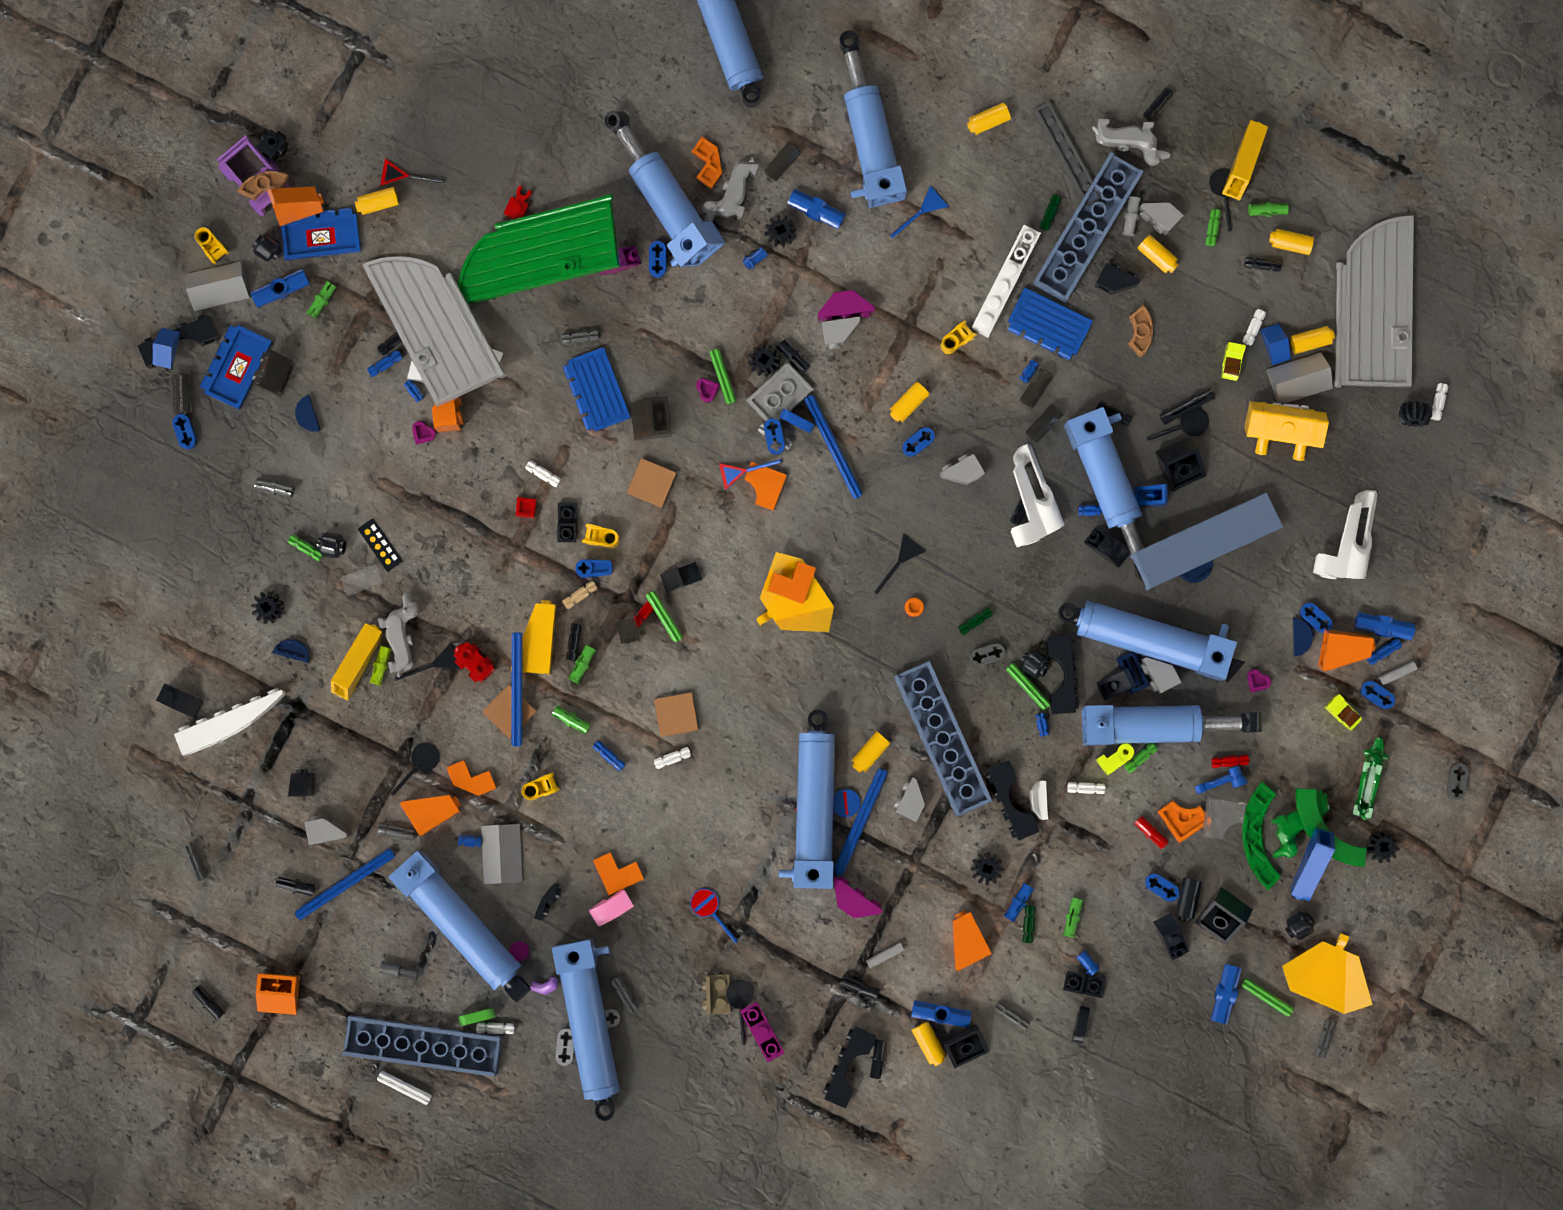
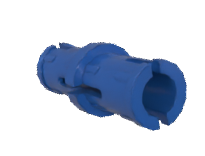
[1004,883,1034,922]

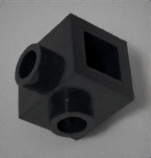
[257,129,289,162]

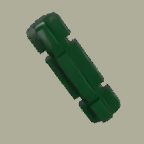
[1039,194,1061,231]
[958,607,993,635]
[1022,905,1036,944]

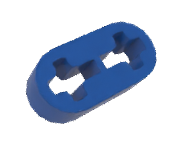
[649,241,666,278]
[779,408,815,433]
[172,414,197,450]
[764,419,785,455]
[902,427,935,457]
[1299,603,1333,633]
[1360,681,1395,709]
[1145,874,1179,902]

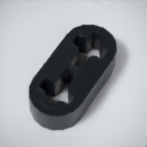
[1072,1006,1090,1044]

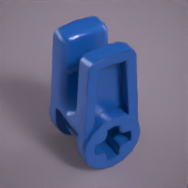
[575,559,612,578]

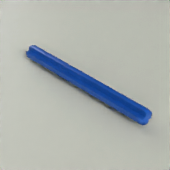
[805,395,863,499]
[511,632,522,747]
[833,768,888,876]
[294,849,395,920]

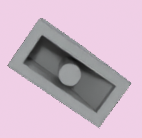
[822,317,860,350]
[304,815,350,845]

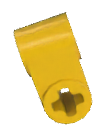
[195,227,229,265]
[940,320,977,354]
[582,524,620,548]
[522,773,560,800]

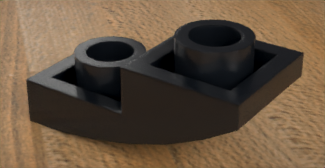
[557,502,577,542]
[534,883,562,920]
[1063,971,1107,998]

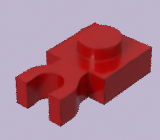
[503,186,532,219]

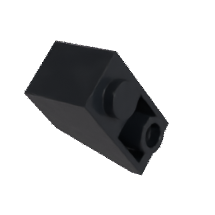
[1095,263,1140,295]
[1084,528,1130,568]
[1154,913,1189,960]

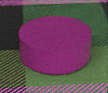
[510,941,529,961]

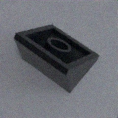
[942,1025,989,1069]

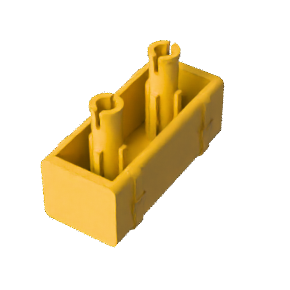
[1245,401,1329,461]

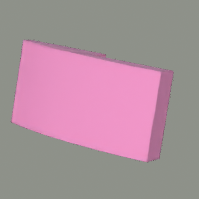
[588,889,633,926]

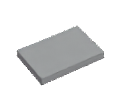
[746,362,814,428]

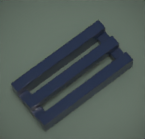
[1115,652,1150,694]

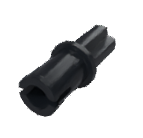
[777,339,810,372]
[276,877,315,897]
[841,976,880,1000]
[192,985,226,1021]
[870,1039,887,1079]

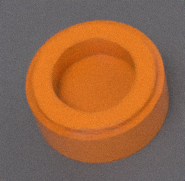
[905,597,924,617]

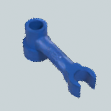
[1195,766,1248,795]

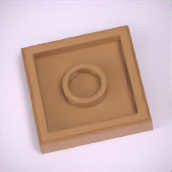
[627,458,677,508]
[482,685,537,739]
[654,692,698,737]

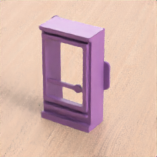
[217,135,291,216]

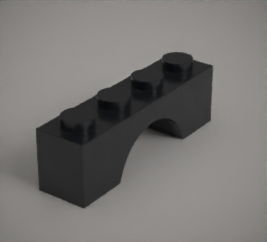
[137,315,220,369]
[1046,636,1079,715]
[985,761,1040,841]
[822,1026,877,1109]

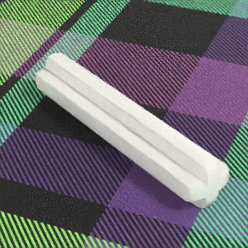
[377,1071,432,1105]

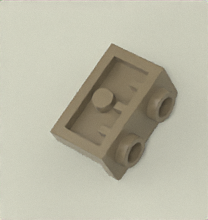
[702,974,731,1015]

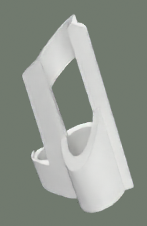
[1010,443,1064,548]
[1313,490,1378,579]

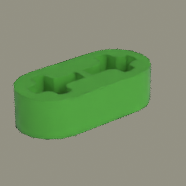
[458,1008,496,1026]

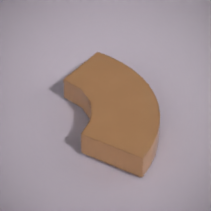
[237,171,289,201]
[1128,304,1153,358]

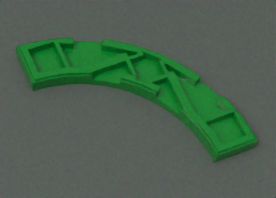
[1242,781,1281,891]
[1295,788,1366,867]

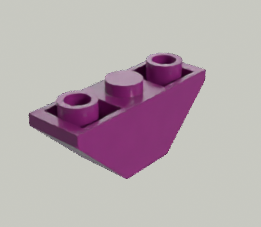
[599,246,641,276]
[817,290,875,322]
[833,876,883,918]
[740,1001,785,1062]

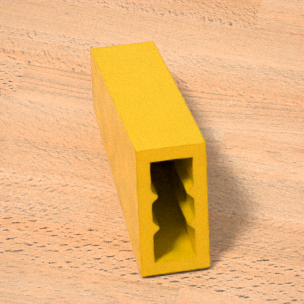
[1222,120,1268,200]
[511,600,556,675]
[331,623,382,701]

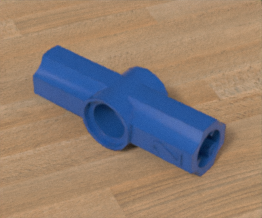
[787,189,845,230]
[251,269,310,308]
[1354,612,1415,641]
[1210,964,1242,1025]
[911,1000,972,1028]

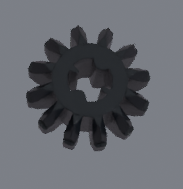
[765,215,797,248]
[748,344,780,377]
[1399,401,1432,427]
[251,591,284,624]
[1366,830,1400,863]
[971,852,1004,885]

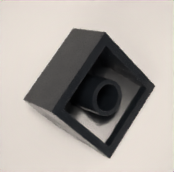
[1155,436,1206,492]
[1195,887,1253,945]

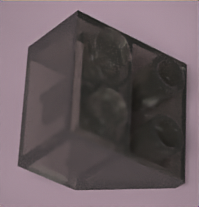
[252,349,295,398]
[630,396,672,441]

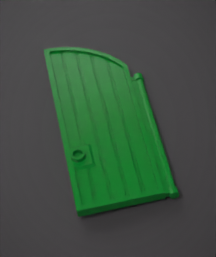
[458,194,620,304]

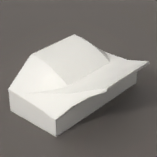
[1029,781,1048,820]

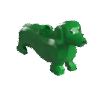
[1353,737,1389,821]
[1270,790,1330,859]

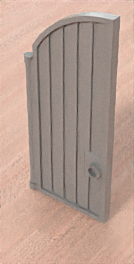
[1334,216,1414,388]
[362,256,507,407]

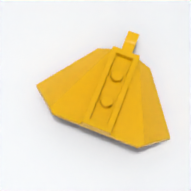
[756,552,834,632]
[1282,933,1372,1014]

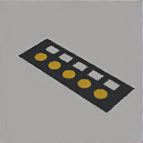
[358,518,403,572]

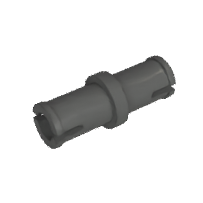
[254,478,295,498]

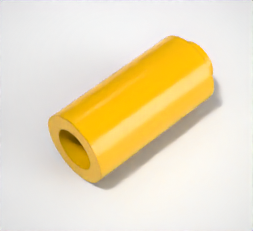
[967,102,1011,135]
[355,187,399,215]
[1269,228,1314,255]
[1137,234,1179,273]
[1290,326,1335,354]
[890,382,930,422]
[851,731,891,773]
[911,1021,947,1066]

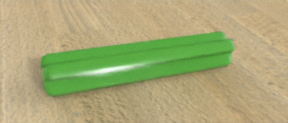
[710,349,736,404]
[646,590,683,642]
[1006,663,1051,710]
[1241,978,1294,1017]

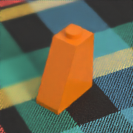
[267,186,324,226]
[1318,629,1375,671]
[400,795,462,836]
[952,910,992,971]

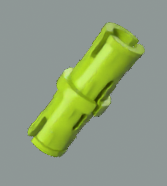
[369,646,392,686]

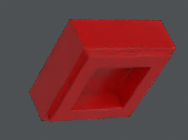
[515,497,537,519]

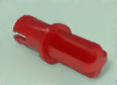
[1134,815,1168,849]

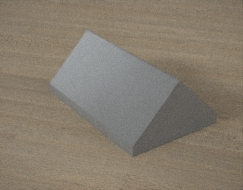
[186,261,250,311]
[1266,352,1333,405]
[481,824,523,884]

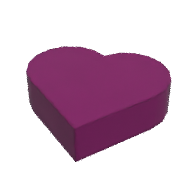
[696,378,720,403]
[412,421,436,445]
[1246,669,1271,693]

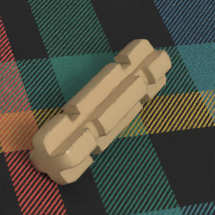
[562,580,597,609]

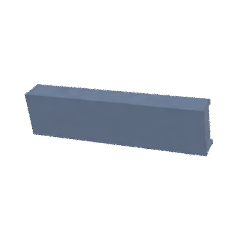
[1033,152,1144,303]
[1130,493,1283,591]
[894,661,992,817]
[342,1015,503,1077]

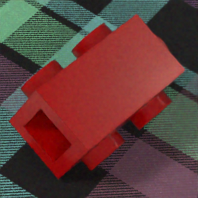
[454,642,495,684]

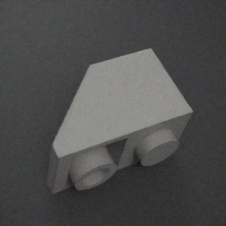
[1138,203,1184,235]
[940,453,985,485]
[1140,657,1181,694]
[894,777,925,822]

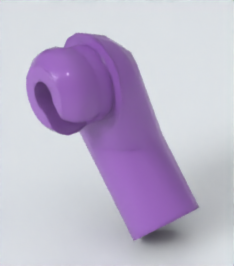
[530,977,559,995]

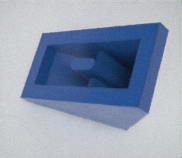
[1260,324,1291,366]
[153,328,181,369]
[1135,484,1167,507]

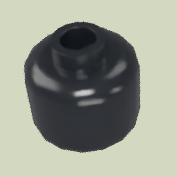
[252,233,281,262]
[317,532,347,558]
[1021,650,1050,678]
[1285,911,1315,940]

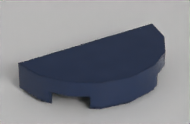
[295,394,320,432]
[1179,560,1213,583]
[1292,618,1313,657]
[272,639,310,663]

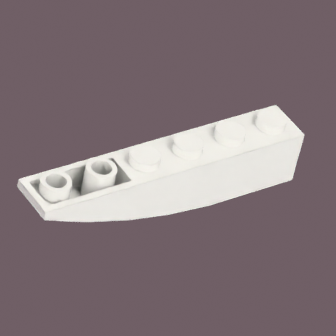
[971,225,1041,338]
[174,688,286,756]

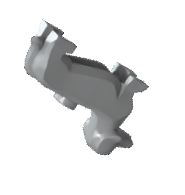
[1092,119,1170,166]
[701,158,759,222]
[378,593,420,677]

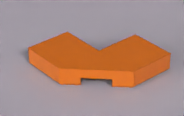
[691,137,723,189]
[446,760,497,796]

